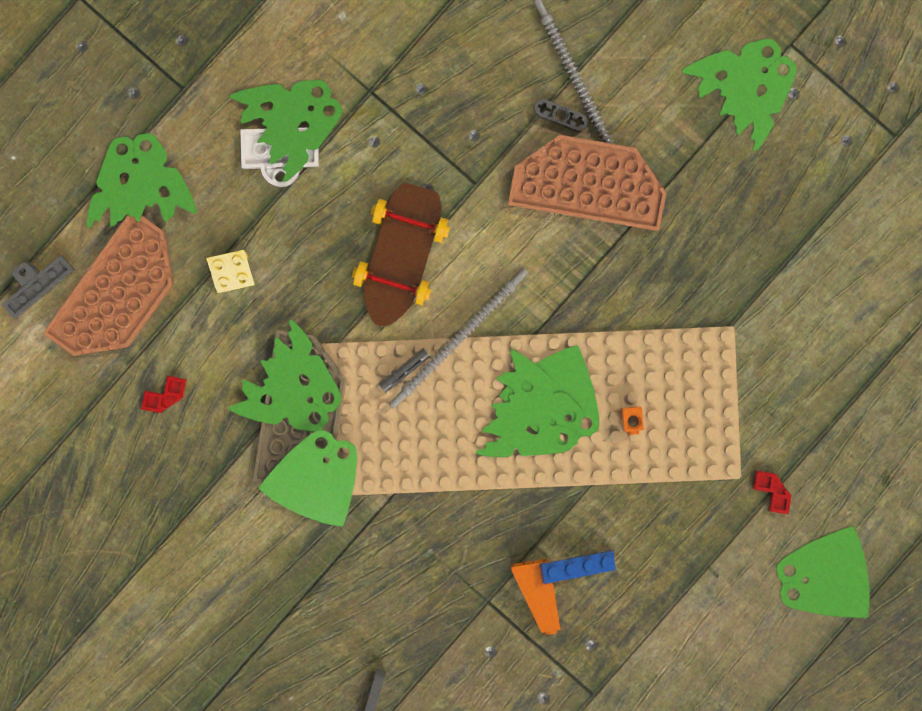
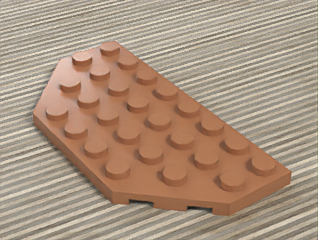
[508,135,666,231]
[42,215,174,356]

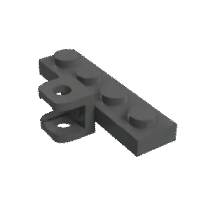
[1,255,75,319]

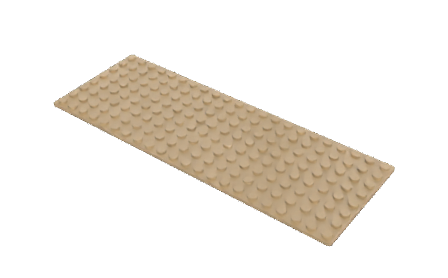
[322,326,741,495]

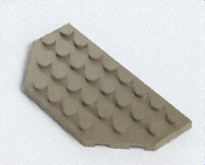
[253,330,346,483]

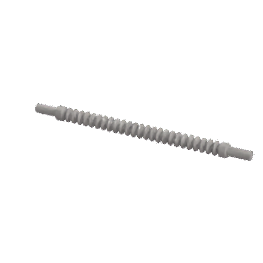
[534,0,614,144]
[389,268,528,409]

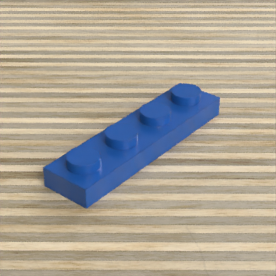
[540,550,616,584]

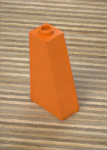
[510,558,561,635]

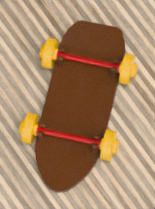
[352,183,450,327]

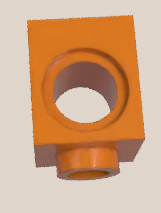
[620,406,644,435]

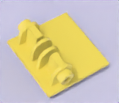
[207,250,255,293]

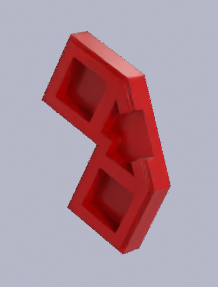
[141,376,187,413]
[752,470,791,515]

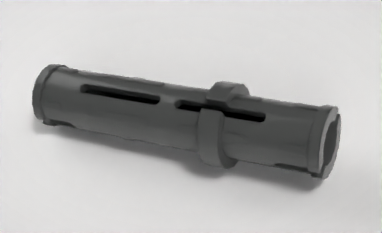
[379,348,431,393]

